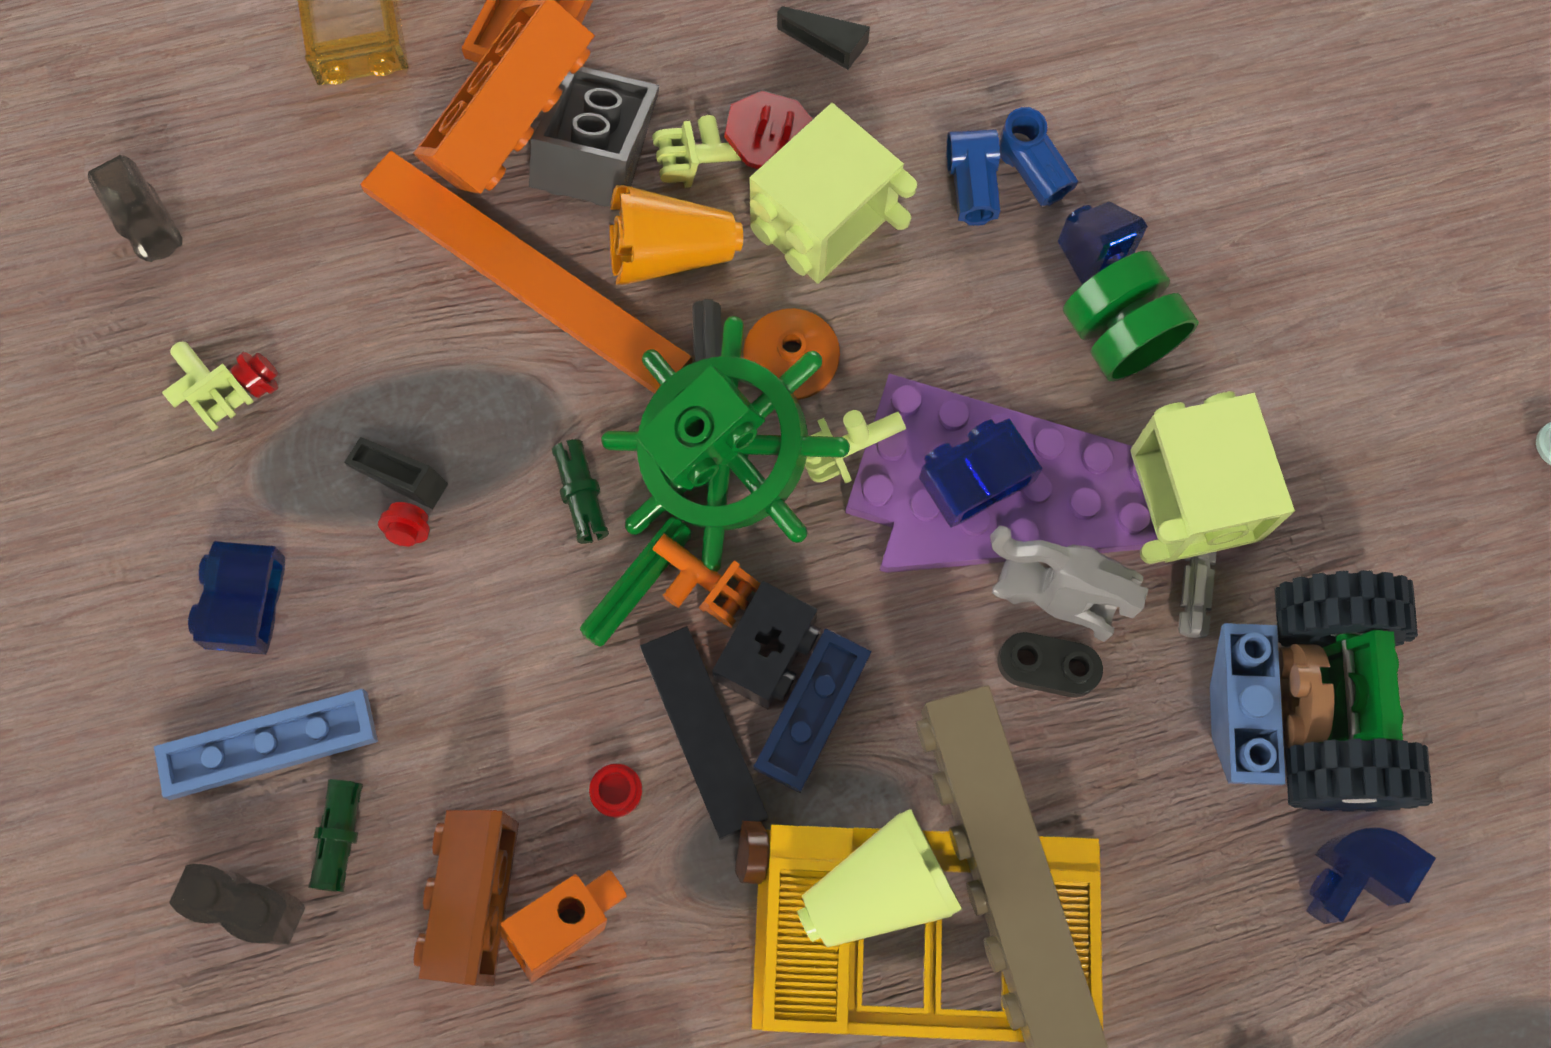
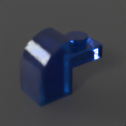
[1306,828,1436,924]

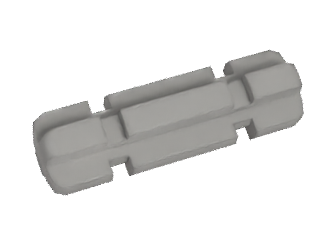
[1178,551,1217,638]

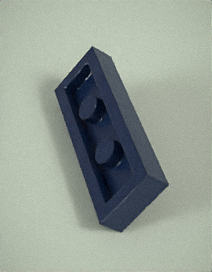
[754,628,872,793]

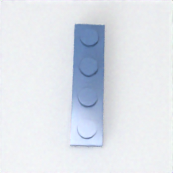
[154,688,378,800]

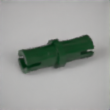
[552,439,609,544]
[308,779,363,892]

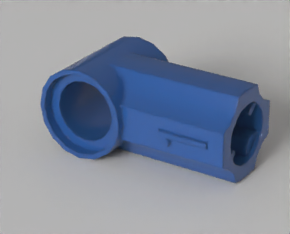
[999,107,1079,207]
[946,129,1000,226]

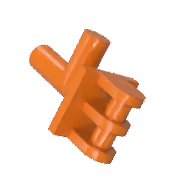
[652,533,760,628]

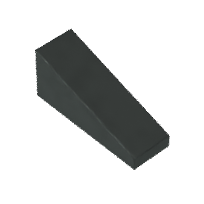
[777,6,870,70]
[344,437,448,510]

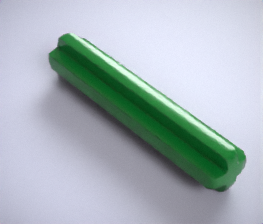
[580,517,691,647]

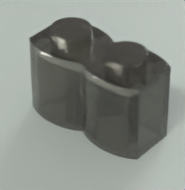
[88,155,183,262]
[169,864,305,946]

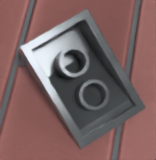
[529,67,659,206]

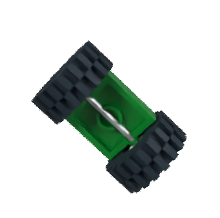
[1275,570,1433,812]

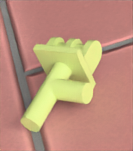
[652,115,742,188]
[162,341,254,432]
[805,410,906,484]

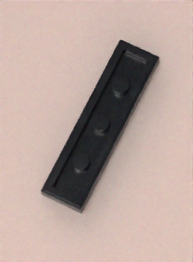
[640,626,768,840]

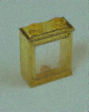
[298,0,409,85]

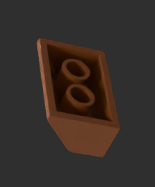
[414,810,519,987]

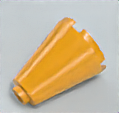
[609,185,743,285]

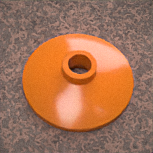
[743,308,840,400]

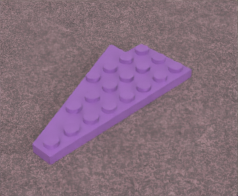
[845,374,1158,573]

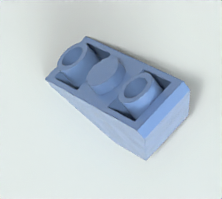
[1210,623,1286,785]

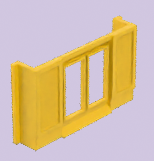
[752,825,1103,1042]

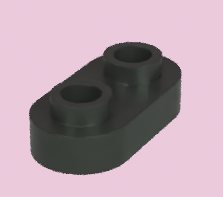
[997,632,1103,698]

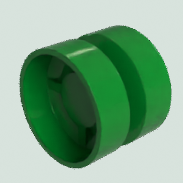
[1063,251,1199,382]

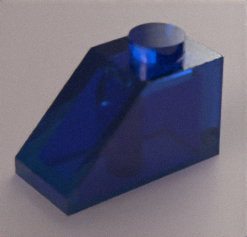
[1058,201,1148,285]

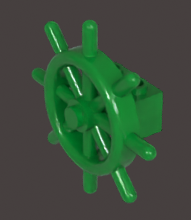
[601,316,850,572]

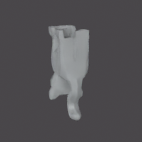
[990,526,1148,642]

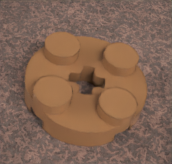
[1278,644,1334,748]

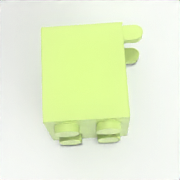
[749,103,917,284]
[1130,391,1295,564]

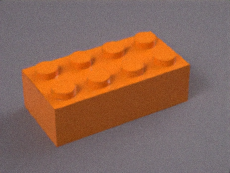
[413,0,595,194]

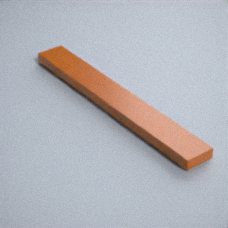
[360,150,692,394]

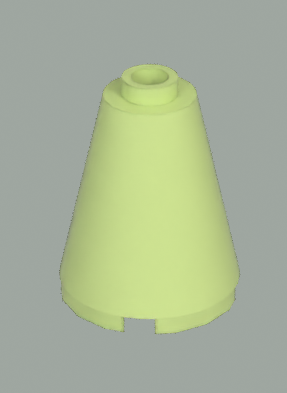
[797,809,962,947]

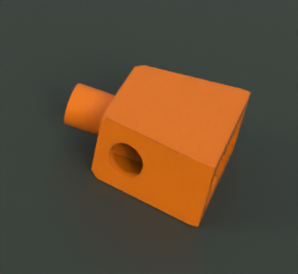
[500,870,627,984]

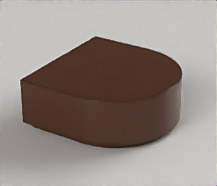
[735,820,770,884]

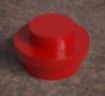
[231,352,278,398]
[378,502,430,547]
[589,764,643,818]

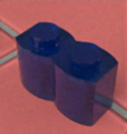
[919,418,1043,528]
[188,541,285,655]

